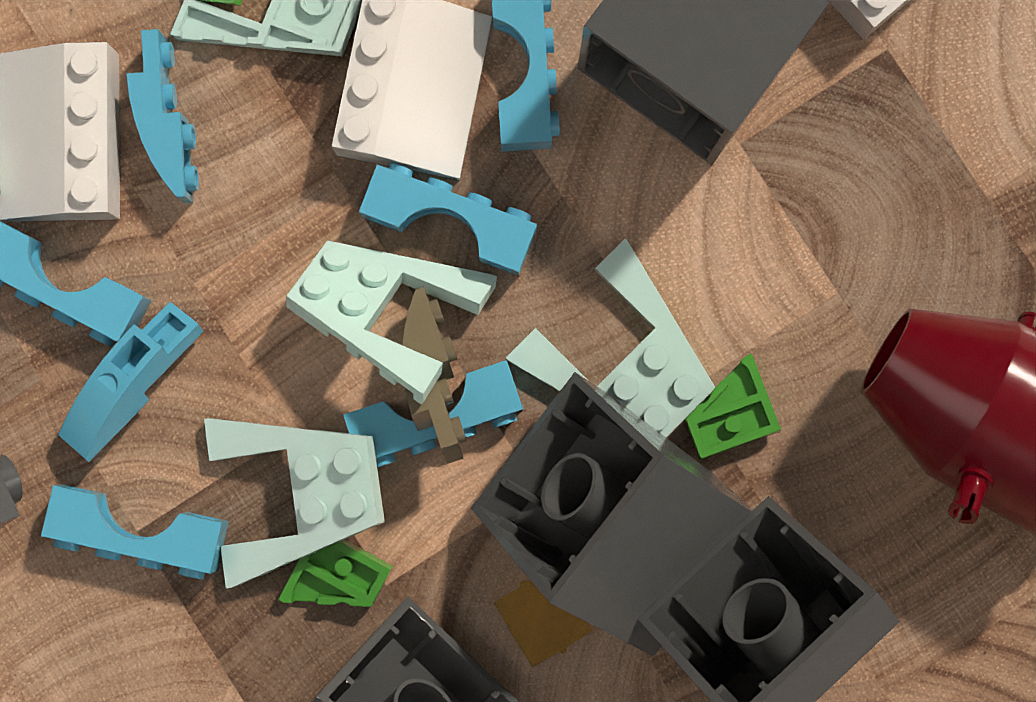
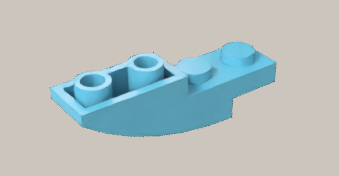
[126,29,199,203]
[58,302,204,462]

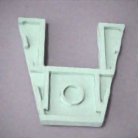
[170,0,362,56]
[506,239,715,437]
[286,240,497,404]
[204,418,385,589]

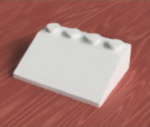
[332,0,493,180]
[0,42,120,222]

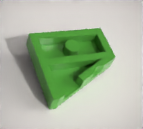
[685,354,781,460]
[278,540,394,607]

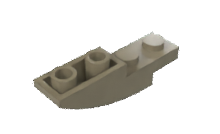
[403,287,467,464]

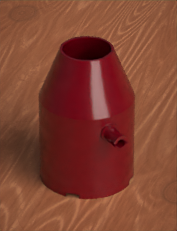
[861,308,1036,535]

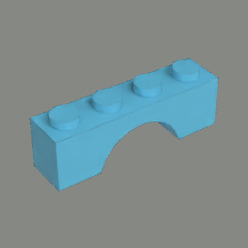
[492,0,560,152]
[359,163,537,276]
[0,221,152,347]
[343,360,523,468]
[41,485,229,579]

